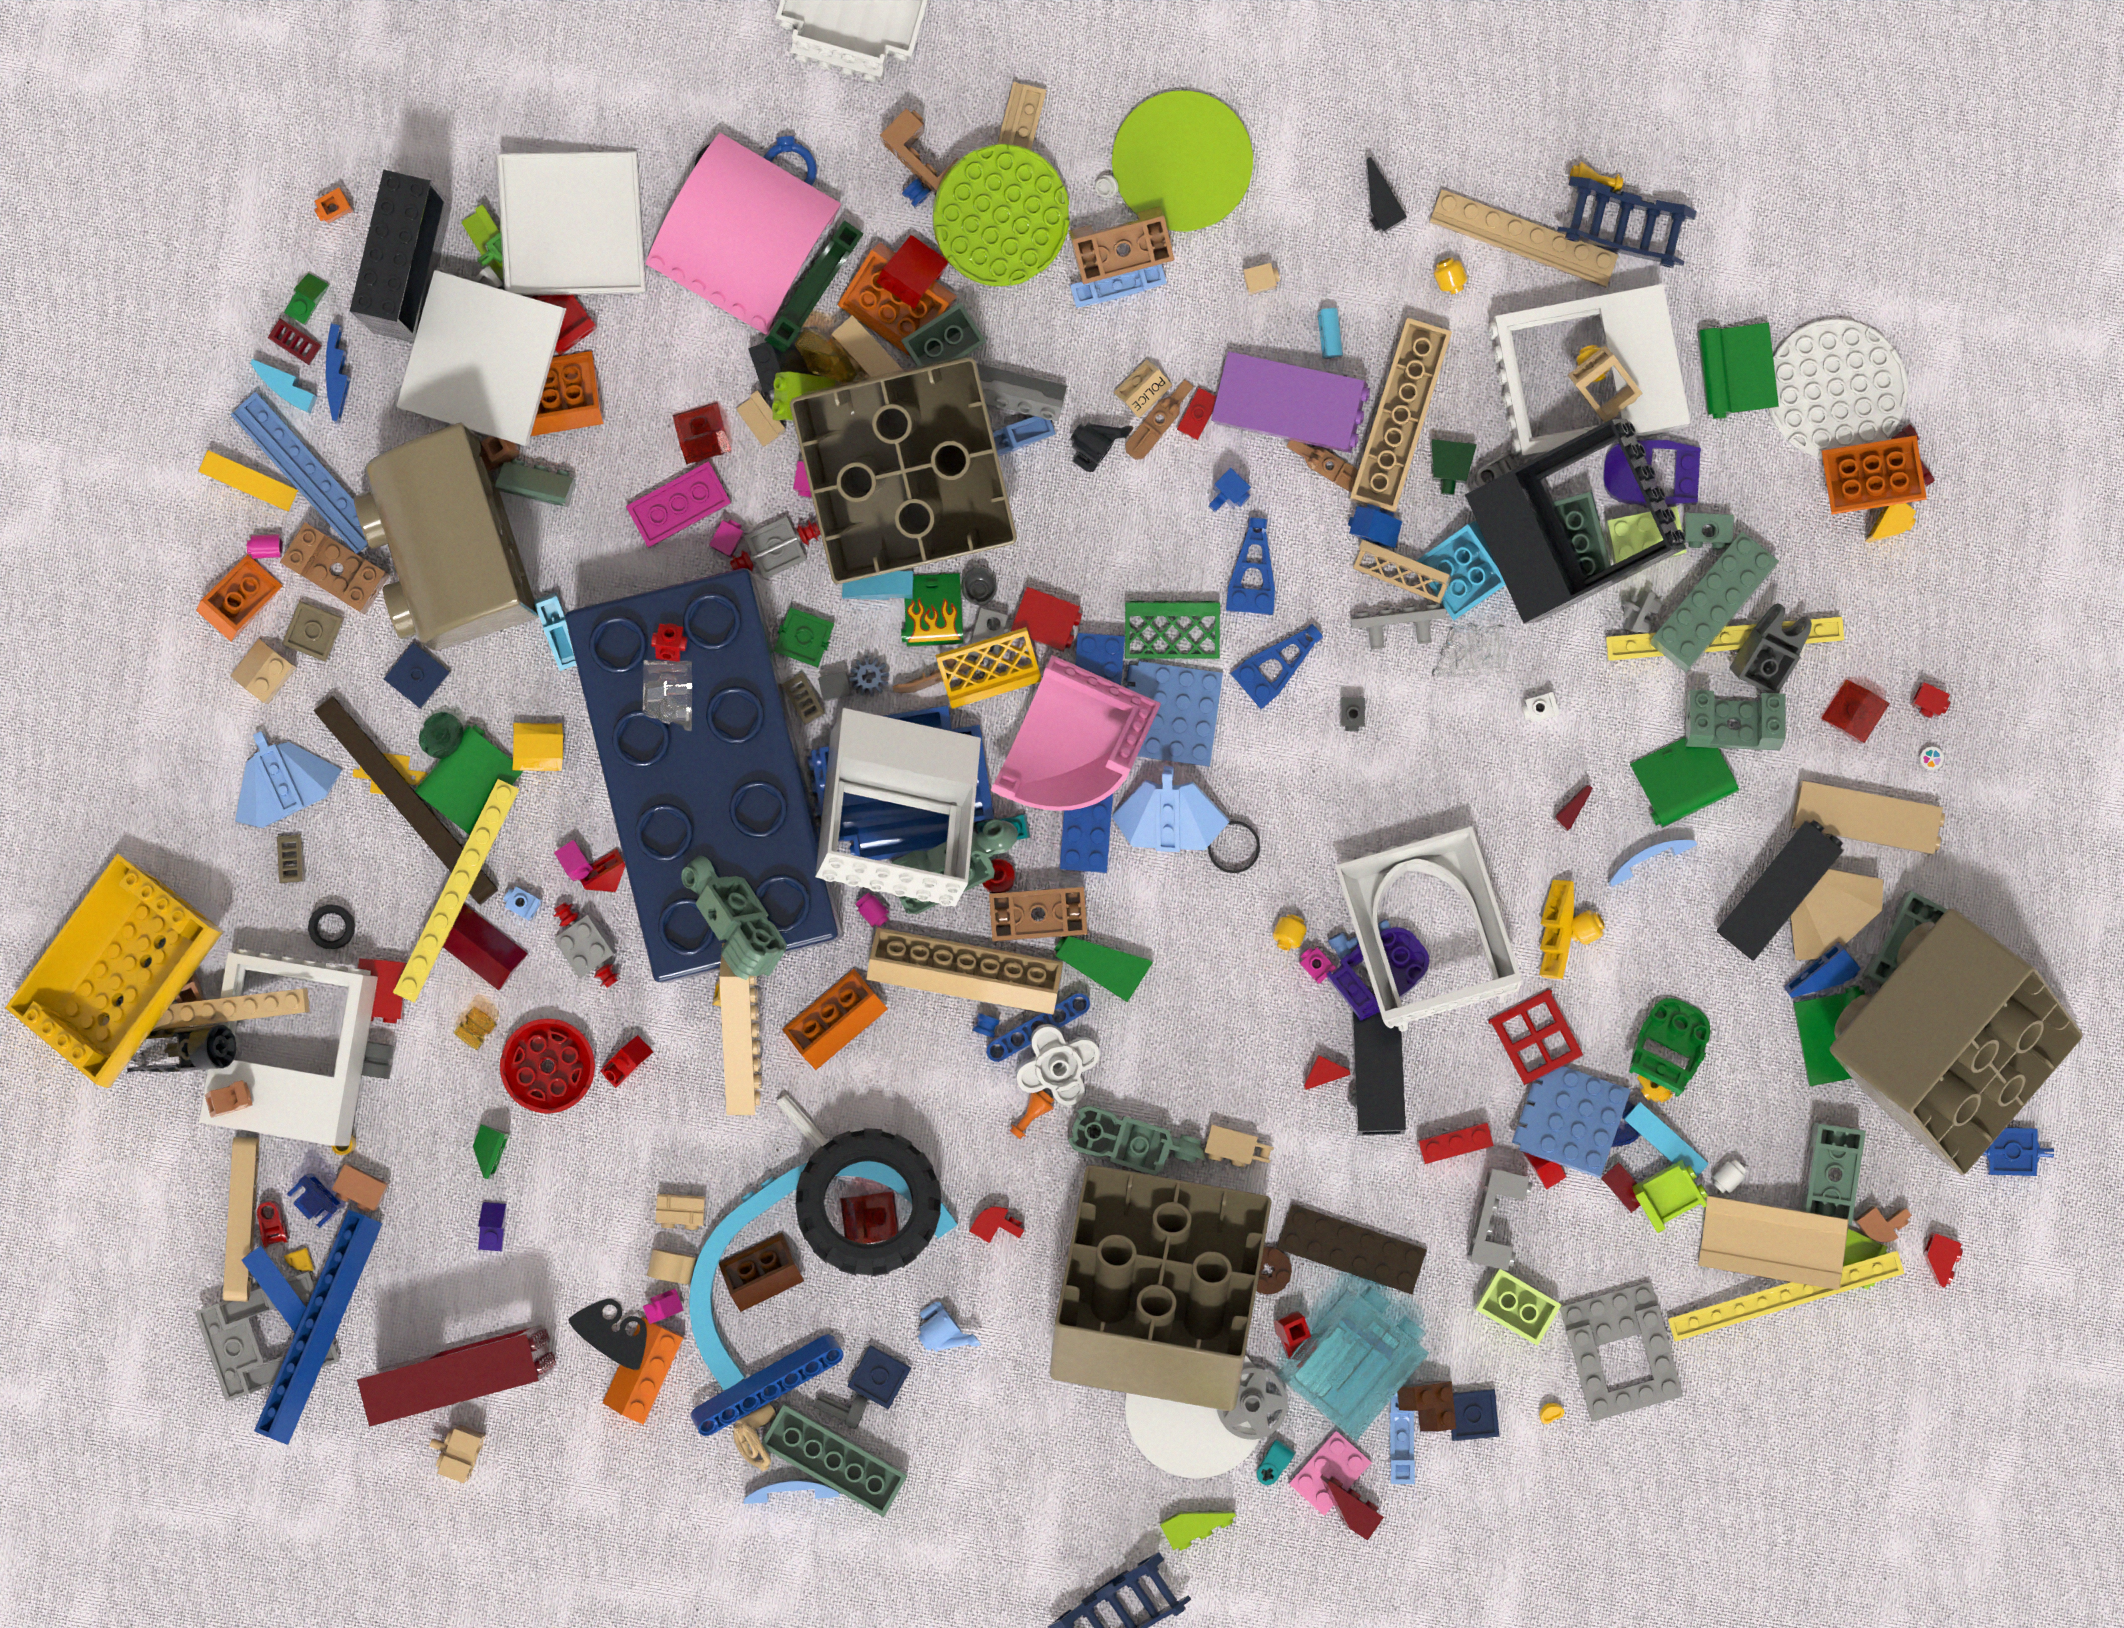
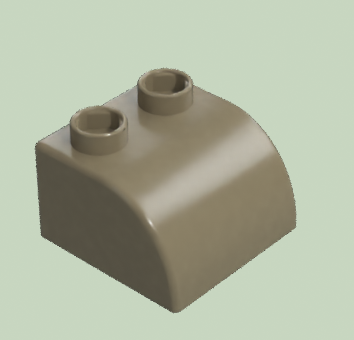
[790,357,1017,584]
[354,422,539,651]
[1830,908,2083,1175]
[1050,1165,1272,1411]

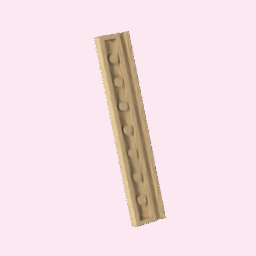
[997,82,1047,150]
[1429,189,1618,288]

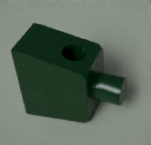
[1430,439,1477,496]

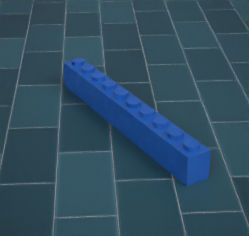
[254,1209,382,1445]

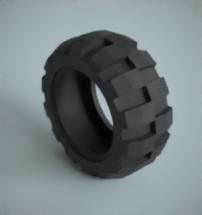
[795,1128,942,1277]

